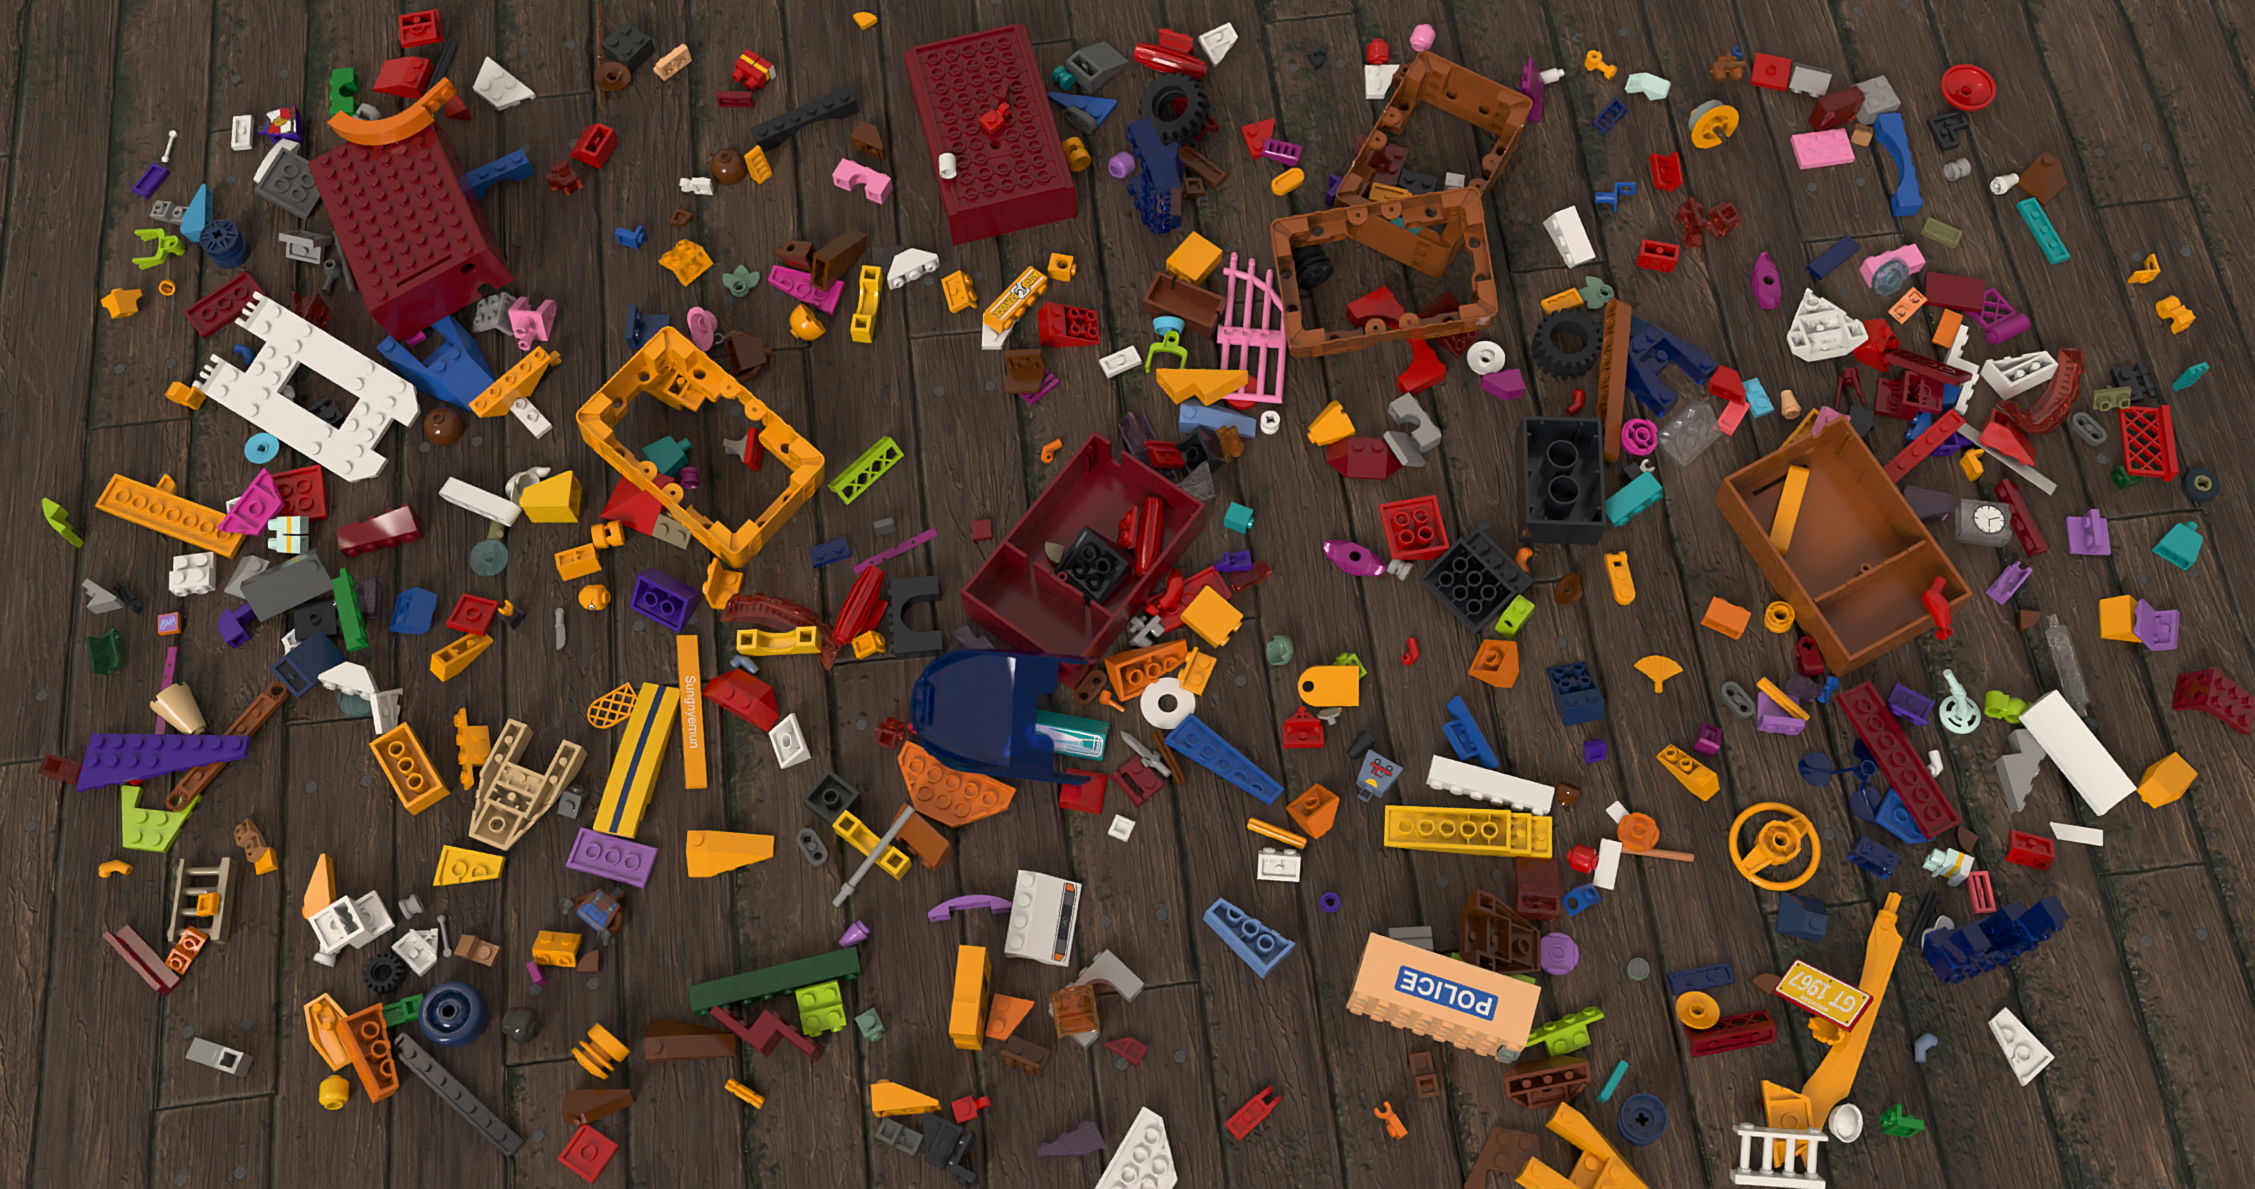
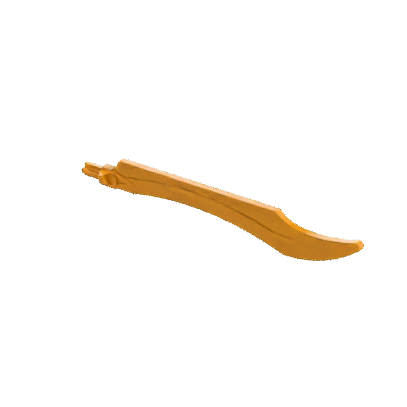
[1801,892,1903,1171]

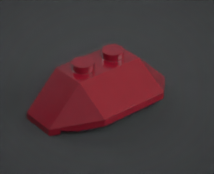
[1327,437,1404,480]

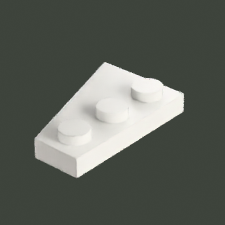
[1988,1007,2055,1086]

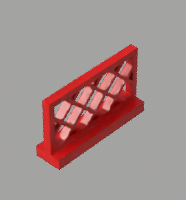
[2117,405,2179,482]

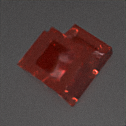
[544,157,583,196]
[1706,201,1742,239]

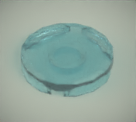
[1871,260,1909,295]
[337,689,372,718]

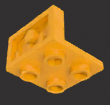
[658,239,713,287]
[703,558,744,610]

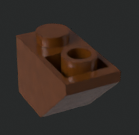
[850,120,885,160]

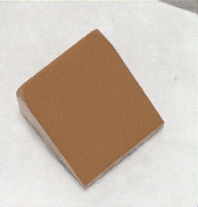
[1850,123,1873,146]

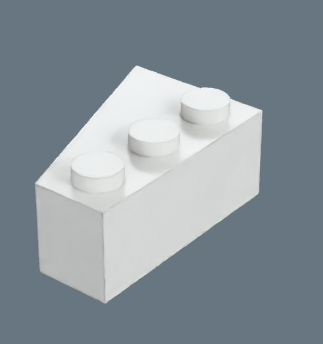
[1543,206,1595,269]
[1980,351,2058,401]

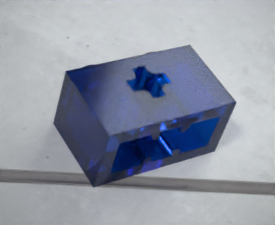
[1846,835,1902,880]

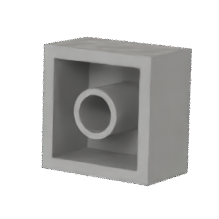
[1845,75,1901,125]

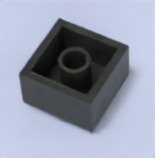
[601,21,656,74]
[802,769,863,829]

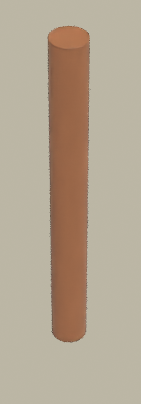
[1621,845,1694,862]

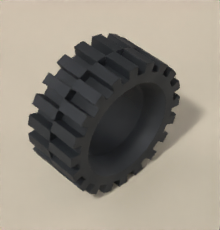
[1531,308,1603,380]

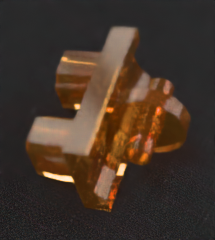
[1709,51,1746,81]
[1216,425,1244,463]

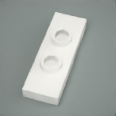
[510,397,553,439]

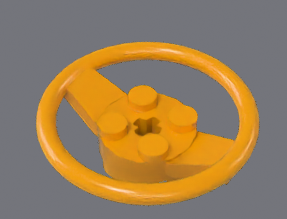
[1729,802,1821,891]

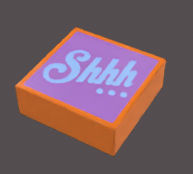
[158,612,181,636]

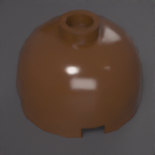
[710,148,747,186]
[423,407,464,446]

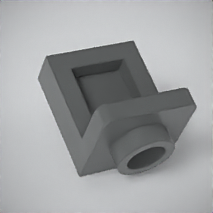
[557,785,590,819]

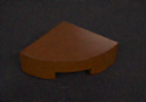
[668,208,694,227]
[2018,610,2041,631]
[1955,825,1979,855]
[577,950,601,973]
[1750,973,1782,996]

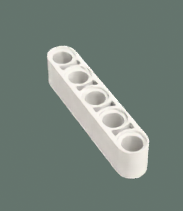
[439,477,522,527]

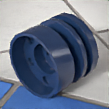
[199,219,251,269]
[1616,1093,1668,1146]

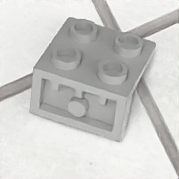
[473,292,518,336]

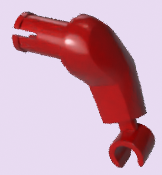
[1144,568,1185,616]
[1922,576,1953,640]

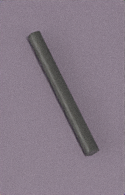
[332,230,356,293]

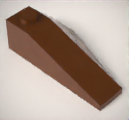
[645,1019,737,1064]

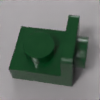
[2110,464,2143,490]

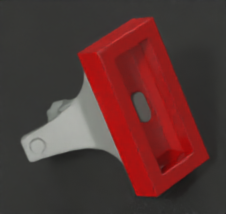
[723,427,764,471]

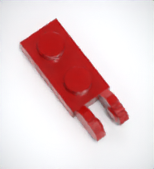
[1224,1085,1283,1141]

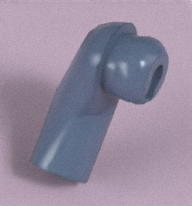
[730,654,759,675]
[1914,1033,1938,1063]

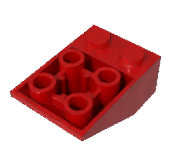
[1037,302,1100,348]
[1978,408,2036,466]

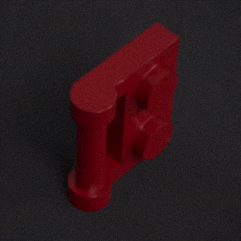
[1110,754,1164,808]

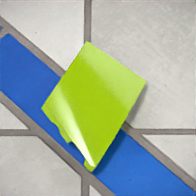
[42,497,84,548]

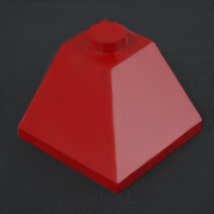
[1059,768,1108,814]

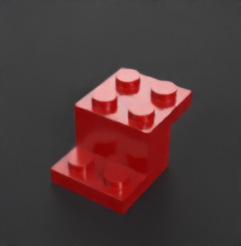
[398,9,444,49]

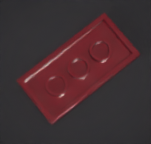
[183,270,268,340]
[1884,349,1973,386]

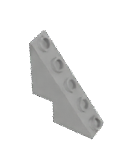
[1995,728,2047,814]

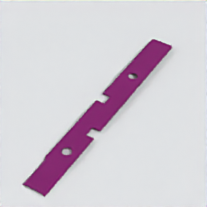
[852,528,938,575]
[154,647,178,734]

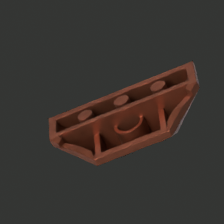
[1503,1055,1592,1110]

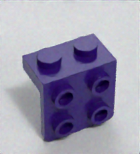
[1885,683,1935,727]

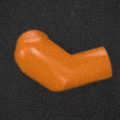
[1041,439,1063,463]
[1514,547,1533,574]

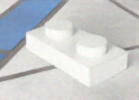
[231,115,254,151]
[1099,346,1141,378]

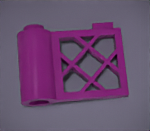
[1963,287,2030,345]

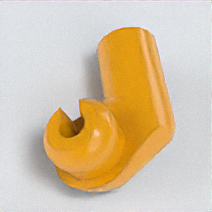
[98,860,133,878]

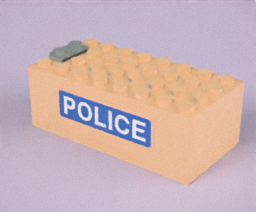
[1346,932,1541,1063]

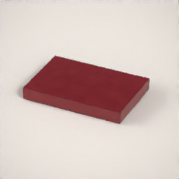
[1923,271,1985,313]

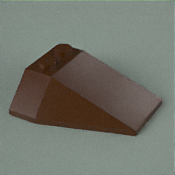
[1459,889,1541,975]

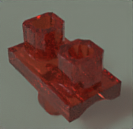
[1676,197,1708,235]

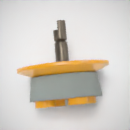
[1688,100,1739,149]

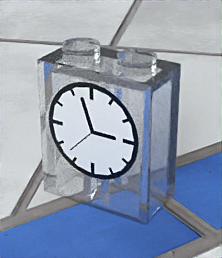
[1954,498,2012,547]

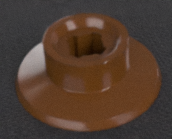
[1554,573,1583,605]

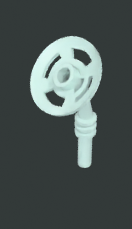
[1939,669,1981,734]

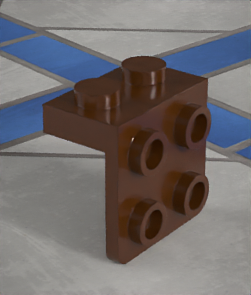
[1004,349,1047,394]

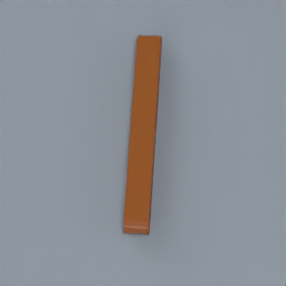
[1596,298,1632,463]

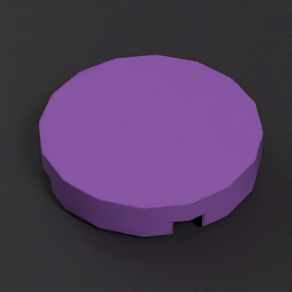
[1541,932,1579,975]

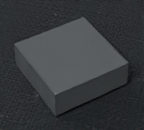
[873,517,896,536]

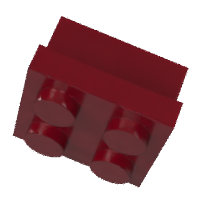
[1873,370,1945,422]

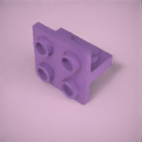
[2066,509,2111,556]

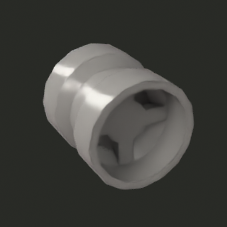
[1944,158,1971,181]
[1387,559,1414,581]

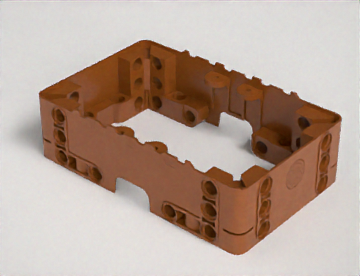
[1333,51,1533,278]
[1271,186,1498,359]

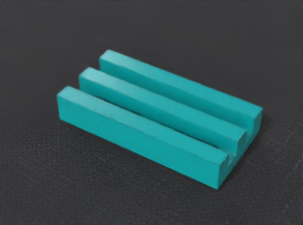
[2172,362,2209,392]
[1596,1060,1629,1104]

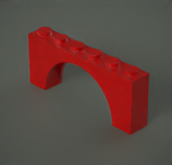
[1346,285,1447,397]

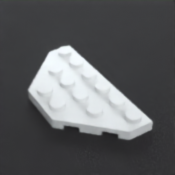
[1095,1106,1177,1189]

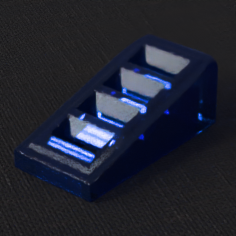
[1591,97,1629,135]

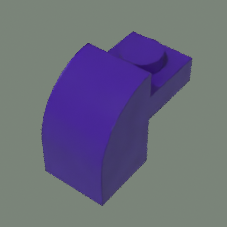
[218,603,257,649]

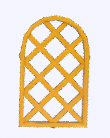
[587,682,637,729]

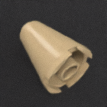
[150,682,207,735]

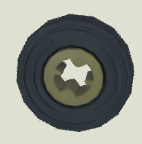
[2182,468,2220,502]

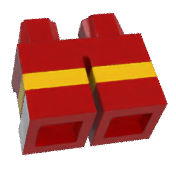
[732,49,776,92]

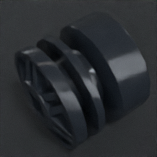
[1292,244,1334,290]

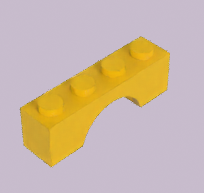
[850,265,884,343]
[737,626,822,656]
[832,810,912,881]

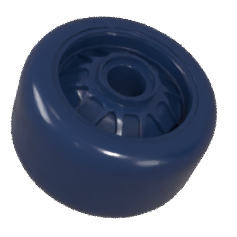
[418,980,489,1048]

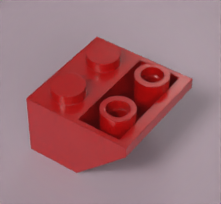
[569,123,619,169]
[1852,319,1901,373]

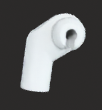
[1927,750,1943,778]

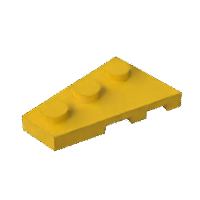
[433,845,506,886]

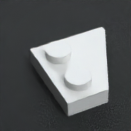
[1198,22,1238,68]
[1364,65,1399,99]
[982,313,1019,350]

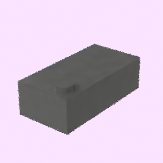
[240,547,335,622]

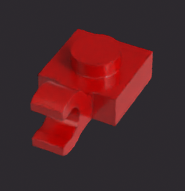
[979,102,1011,135]
[951,1095,991,1125]

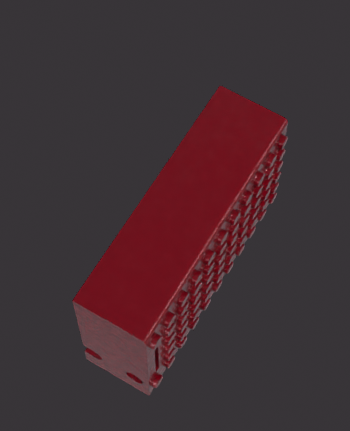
[308,115,514,342]

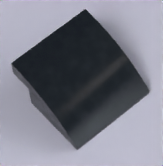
[1418,527,1536,635]

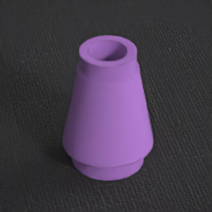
[839,919,871,949]

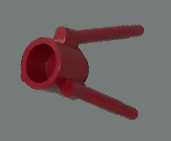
[1834,367,1866,411]

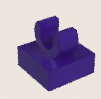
[1583,738,1606,764]

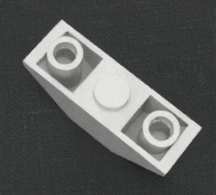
[887,248,940,290]
[318,662,379,701]

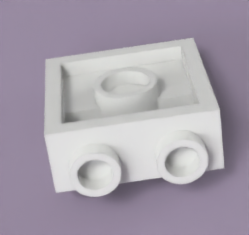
[169,552,216,596]

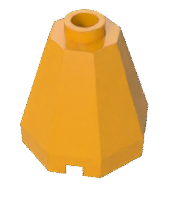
[1307,400,1357,446]

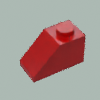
[1709,365,1746,406]

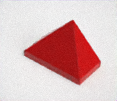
[445,94,472,121]

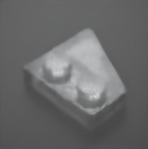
[1177,461,1216,502]

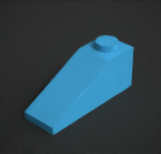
[180,184,213,243]

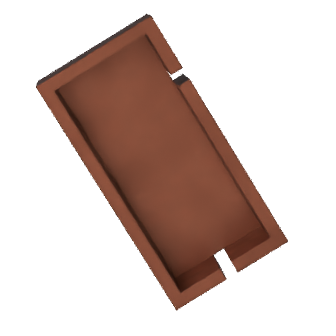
[1143,271,1227,339]

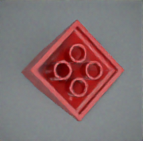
[601,471,677,537]
[1378,495,1450,560]

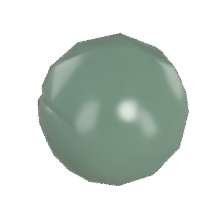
[1266,635,1294,665]

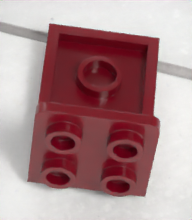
[2172,668,2255,735]

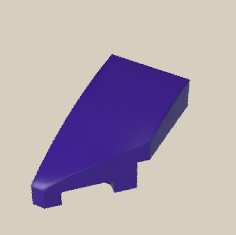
[1214,550,1253,572]

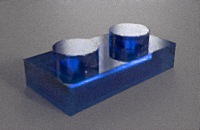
[807,536,851,568]

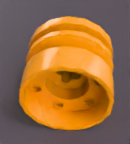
[571,1022,631,1080]

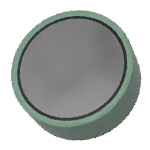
[1627,958,1650,981]

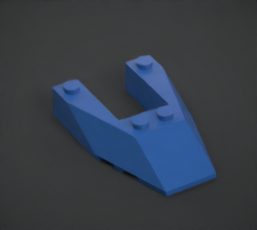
[376,315,496,413]

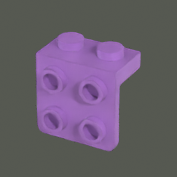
[2134,599,2180,651]
[1757,691,1805,735]

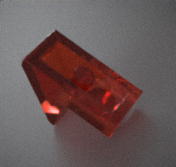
[38,753,83,786]

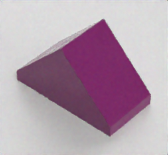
[1692,722,1722,758]

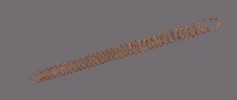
[596,0,606,111]

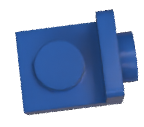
[615,225,647,250]

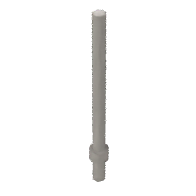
[832,805,915,907]

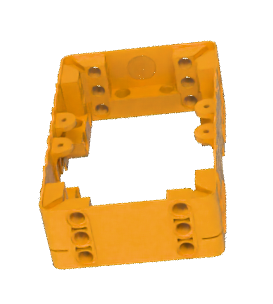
[576,326,825,569]

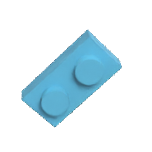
[1742,378,1774,418]

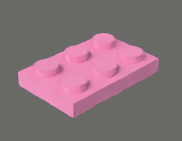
[1790,128,1855,169]

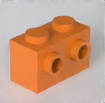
[1700,597,1751,640]

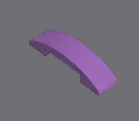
[928,895,1012,922]

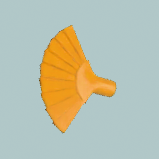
[1634,655,1683,693]

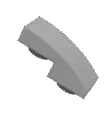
[150,201,188,225]

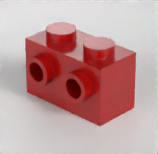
[1636,239,1680,273]

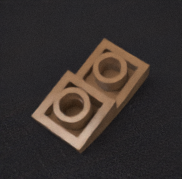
[234,818,268,863]

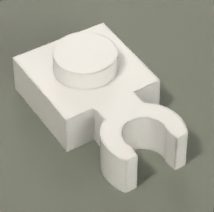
[679,177,714,195]

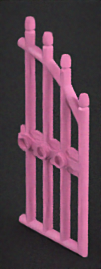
[1217,252,1289,404]

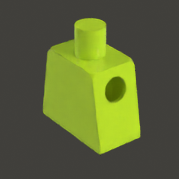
[1495,595,1535,641]

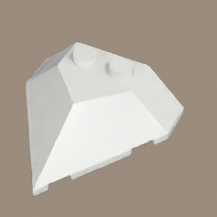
[1786,288,1868,362]

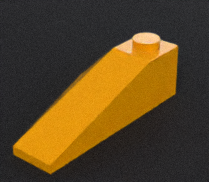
[686,831,775,877]

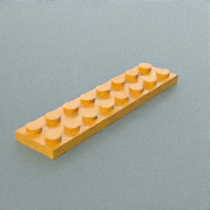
[95,474,247,559]

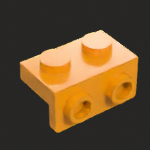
[532,931,582,967]

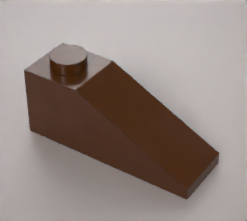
[561,1089,635,1126]

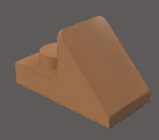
[454,934,502,968]

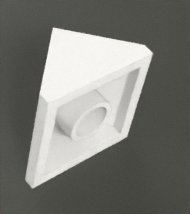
[769,713,811,769]

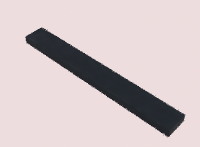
[390,1031,526,1159]

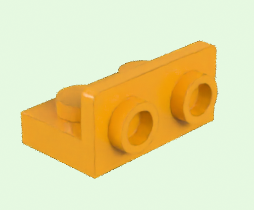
[941,270,978,313]
[1177,647,1217,696]

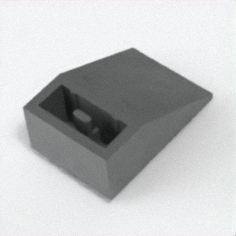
[1066,41,1129,94]

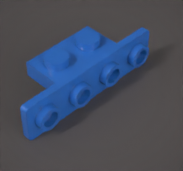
[1442,695,1499,771]

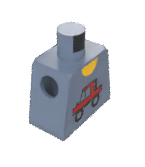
[1356,749,1403,802]

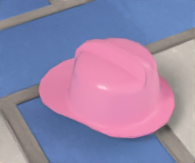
[687,307,717,352]

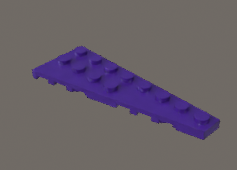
[76,733,252,792]

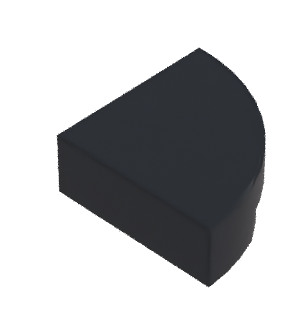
[1307,47,1325,70]

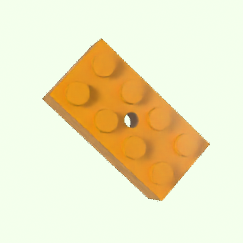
[369,722,450,815]

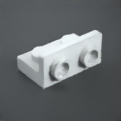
[1257,848,1301,882]

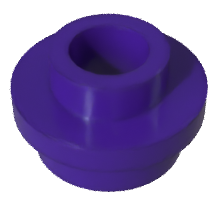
[1320,892,1341,913]

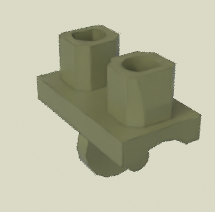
[2092,385,2131,411]

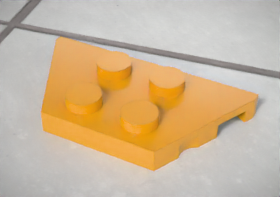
[1761,1080,1814,1168]

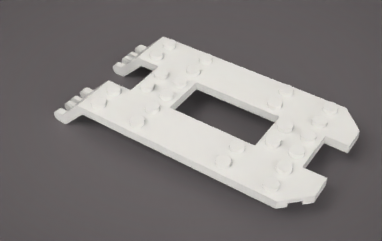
[192,291,421,483]

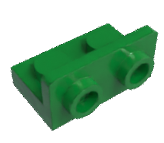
[1880,1103,1924,1138]

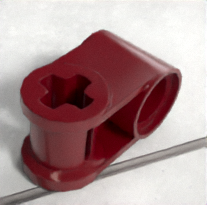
[1793,636,1824,677]

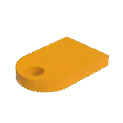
[1298,665,1359,706]

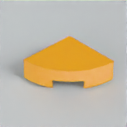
[853,12,878,30]
[156,473,177,496]

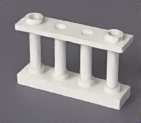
[1730,1122,1828,1189]

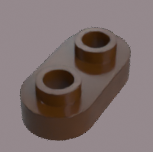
[1074,670,1107,707]

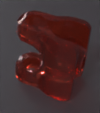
[290,291,330,330]

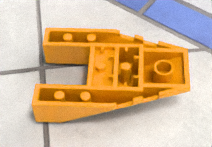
[1515,1102,1651,1189]

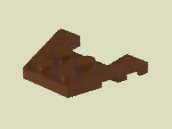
[1463,1126,1543,1189]

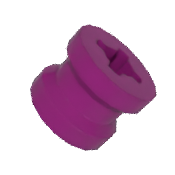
[680,467,700,489]

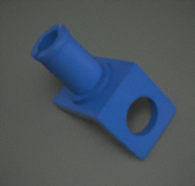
[1595,182,1636,213]

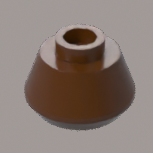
[1555,781,1583,807]

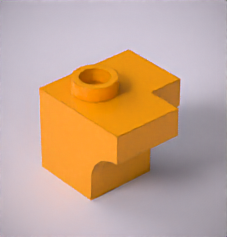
[101,288,142,319]

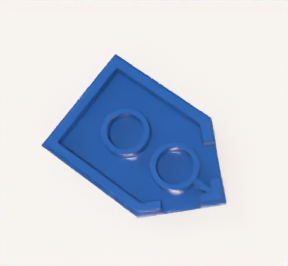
[1874,788,1936,844]

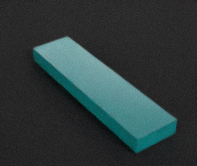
[2016,197,2071,265]

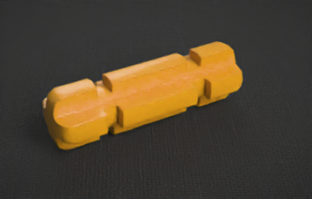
[725,1078,765,1109]

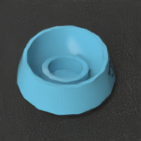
[1153,316,1185,336]

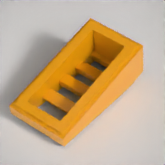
[744,145,772,184]

